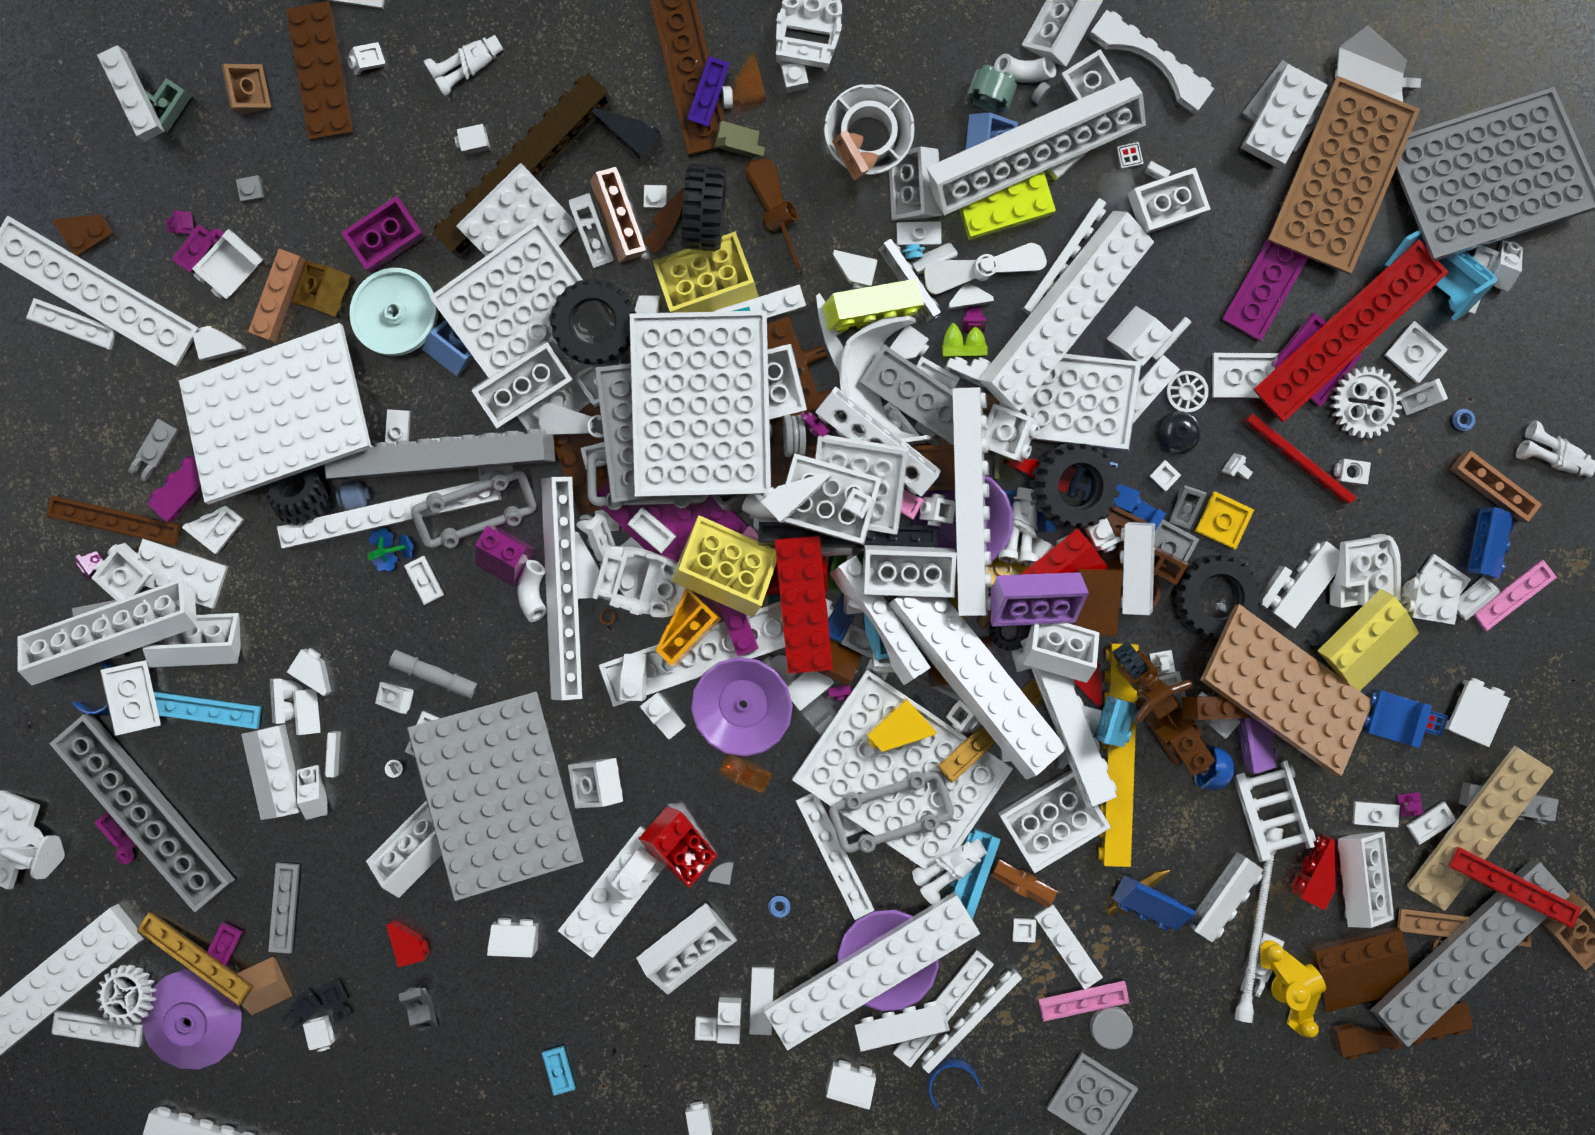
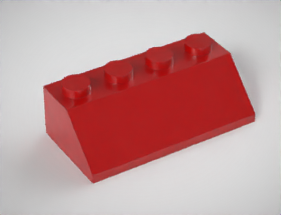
[1020,528,1108,575]

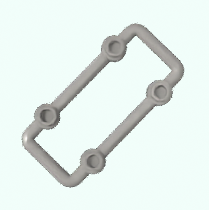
[587,451,708,510]
[411,470,537,548]
[829,771,954,853]

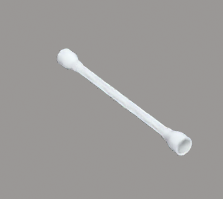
[1234,827,1283,1023]

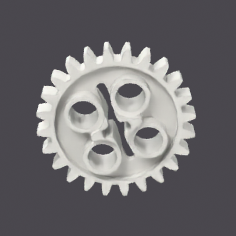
[1330,366,1402,438]

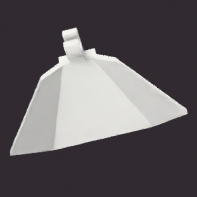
[1335,25,1421,102]

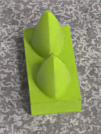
[942,323,987,356]

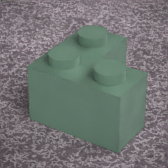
[145,78,192,132]

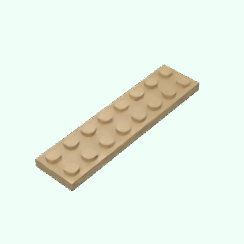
[1407,745,1554,911]

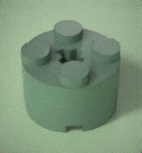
[966,65,1017,114]

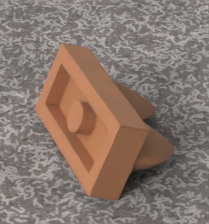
[832,130,878,181]

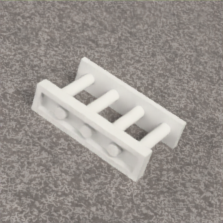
[1233,761,1316,862]

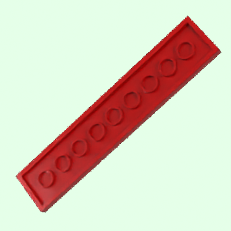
[1252,240,1449,422]

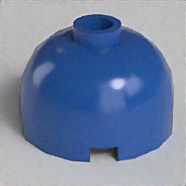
[1194,745,1236,791]

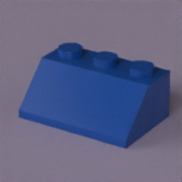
[1467,507,1514,578]
[1113,875,1196,931]

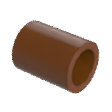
[599,609,617,625]

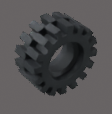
[989,624,1030,651]

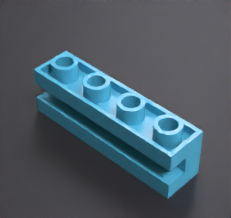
[946,828,1001,920]

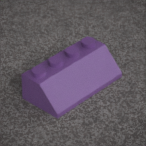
[991,573,1089,626]
[1237,718,1278,774]

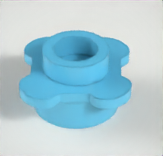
[902,244,925,259]

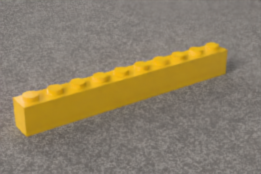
[1098,643,1139,867]

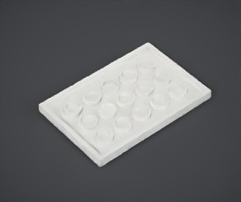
[999,354,1141,451]

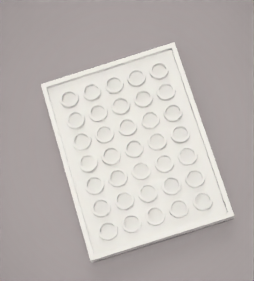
[429,219,630,430]
[630,311,771,496]
[179,323,372,504]
[792,669,1013,878]

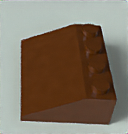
[1309,926,1410,1012]

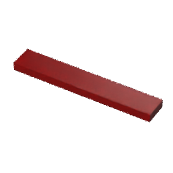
[1244,413,1356,504]
[1447,847,1582,928]

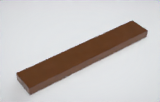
[46,495,182,546]

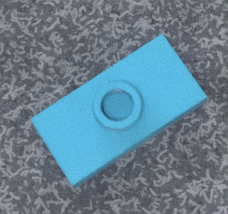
[542,1046,576,1096]

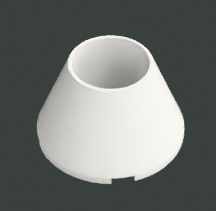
[824,84,914,175]

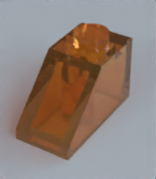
[732,53,766,107]
[719,754,773,793]

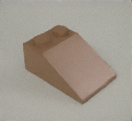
[1541,890,1595,971]

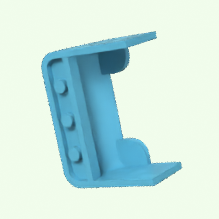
[1385,230,1497,321]

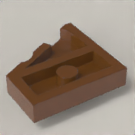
[53,214,115,257]

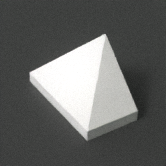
[948,282,994,310]

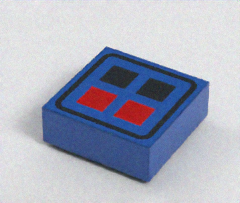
[1425,711,1448,737]

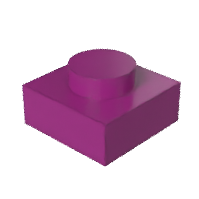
[828,685,851,701]

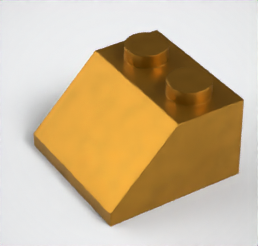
[291,260,350,317]

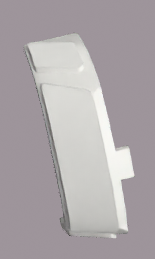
[839,316,933,445]

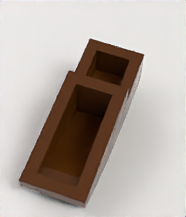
[643,188,684,257]
[1117,541,1189,585]

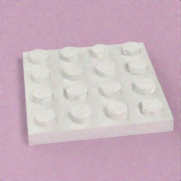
[456,163,577,256]
[816,434,909,535]

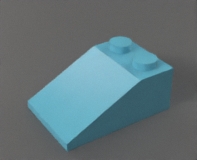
[1095,695,1138,747]

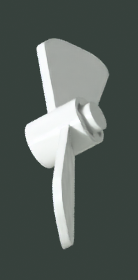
[924,243,1047,295]
[539,403,604,438]

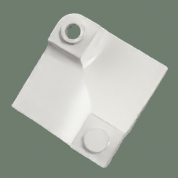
[1330,534,1401,608]

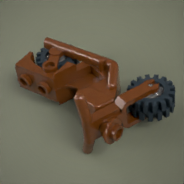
[1112,642,1215,776]

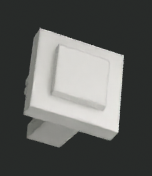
[1222,453,1253,479]
[1149,650,1175,675]

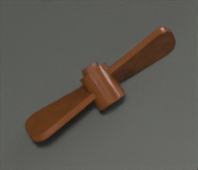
[745,158,803,276]

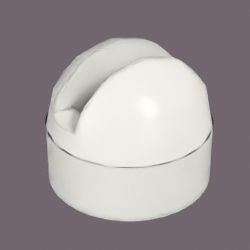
[385,760,403,778]

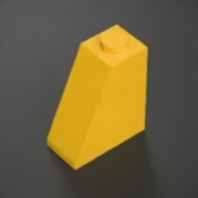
[866,698,937,752]

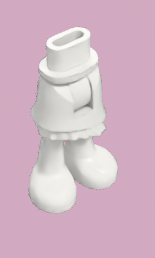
[423,35,503,97]
[1516,420,1595,478]
[998,487,1040,566]
[912,839,987,905]

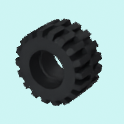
[266,469,328,525]

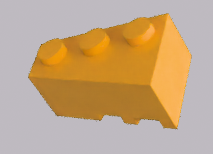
[655,588,722,667]

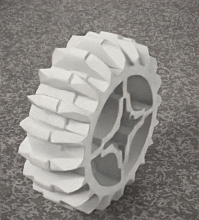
[96,965,157,1026]

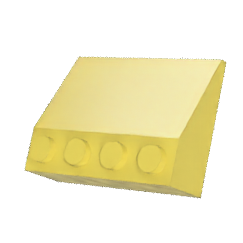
[653,231,759,313]
[671,515,777,617]
[1318,589,1419,691]

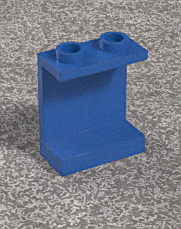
[1363,689,1432,748]

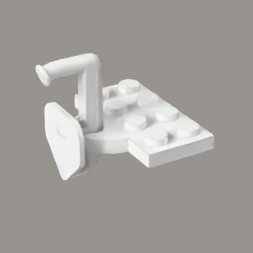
[0,790,65,889]

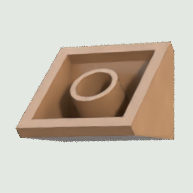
[221,64,271,115]
[237,956,293,1015]

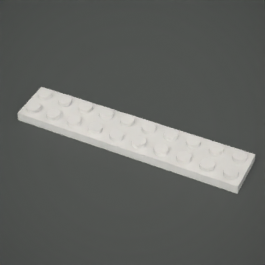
[0,216,199,366]
[599,601,785,707]

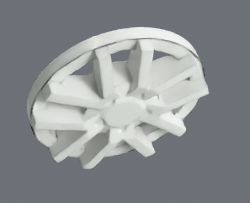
[1167,371,1208,412]

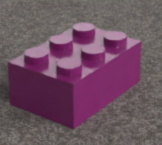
[341,196,426,273]

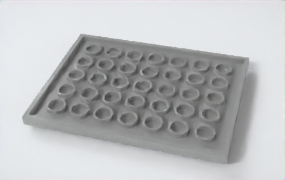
[1395,87,1595,261]
[407,692,583,901]

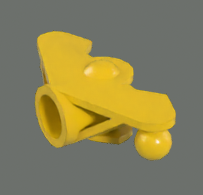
[1260,940,1326,1038]

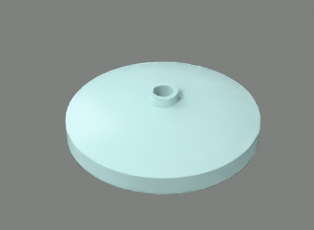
[350,268,438,356]

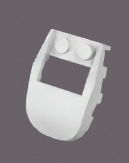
[776,0,842,71]
[593,546,685,617]

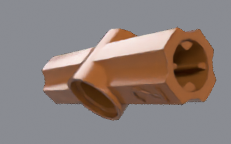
[990,859,1058,908]

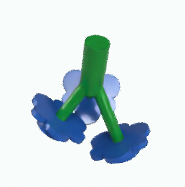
[367,527,413,572]

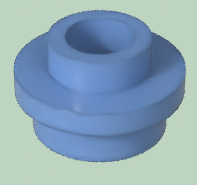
[1452,409,1475,431]
[768,896,790,918]

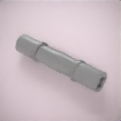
[389,650,477,700]

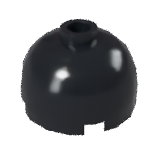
[1155,411,1201,455]

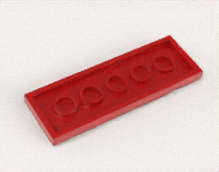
[775,535,833,674]

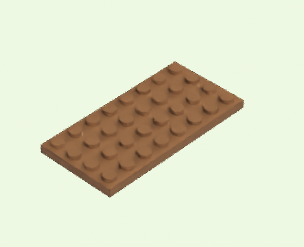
[1267,76,1420,275]
[1200,604,1372,777]

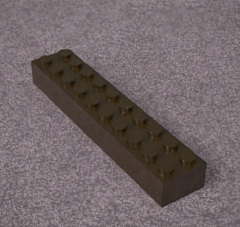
[433,72,612,258]

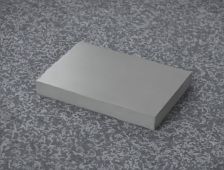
[1155,520,1200,597]

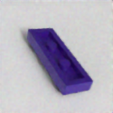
[687,56,730,128]

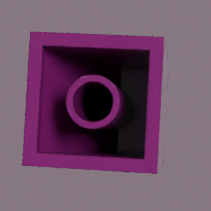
[475,526,536,587]

